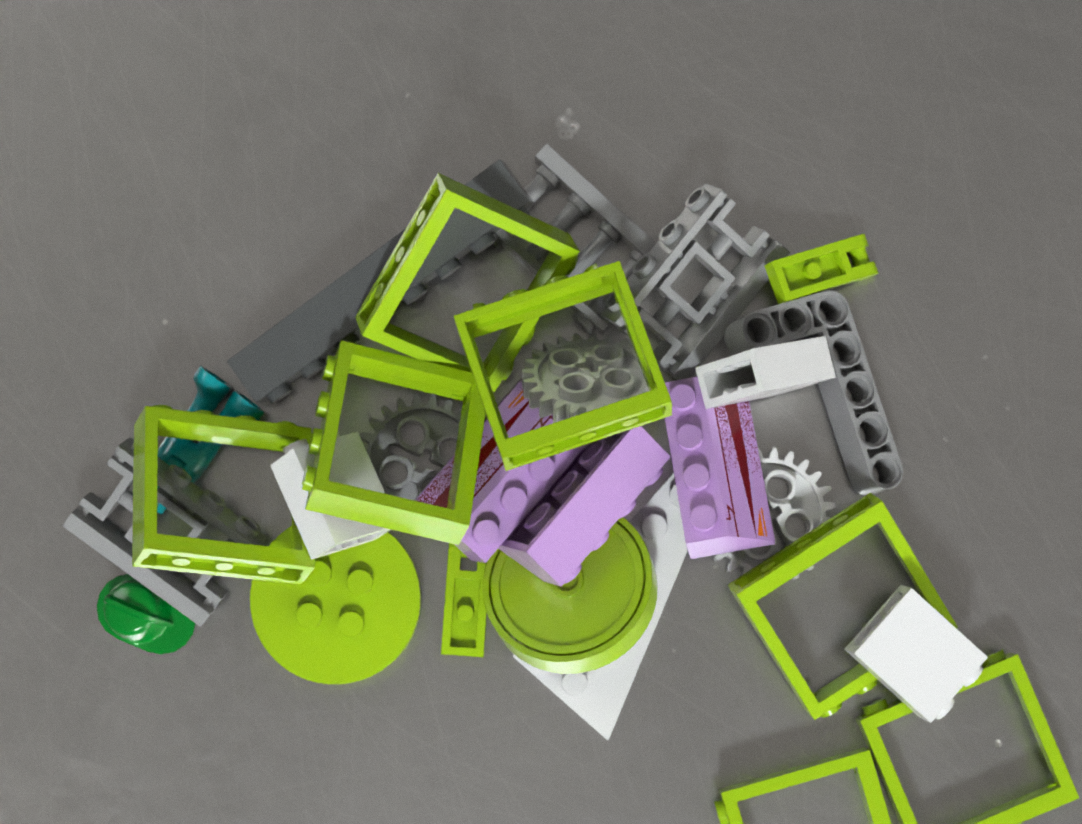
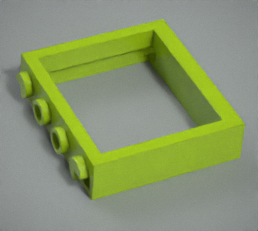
[355,173,580,392]
[454,261,672,471]
[302,340,491,545]
[132,404,315,585]
[727,493,958,720]
[855,649,1079,824]
[714,747,891,824]

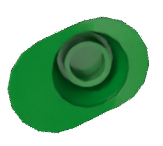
[97,574,195,654]

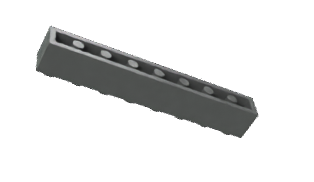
[227,159,535,404]

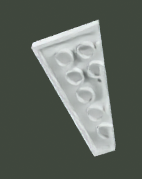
[513,472,688,741]

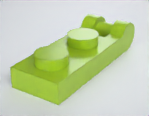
[764,234,879,304]
[441,543,487,657]

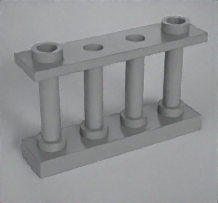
[492,143,656,335]

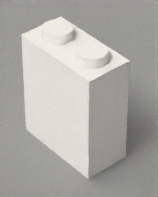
[695,336,836,409]
[270,431,391,560]
[844,585,988,723]

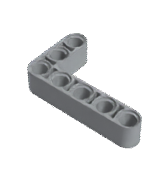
[724,290,903,496]

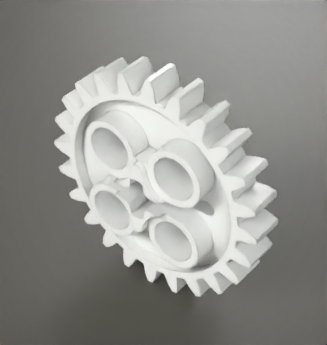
[522,333,659,423]
[713,447,836,580]

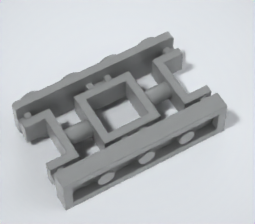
[600,183,790,380]
[62,438,267,627]

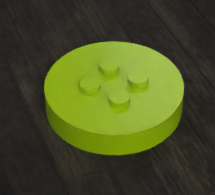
[482,518,658,674]
[250,526,422,685]

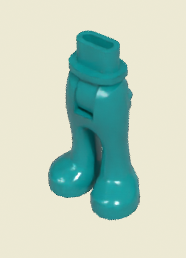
[157,365,265,514]

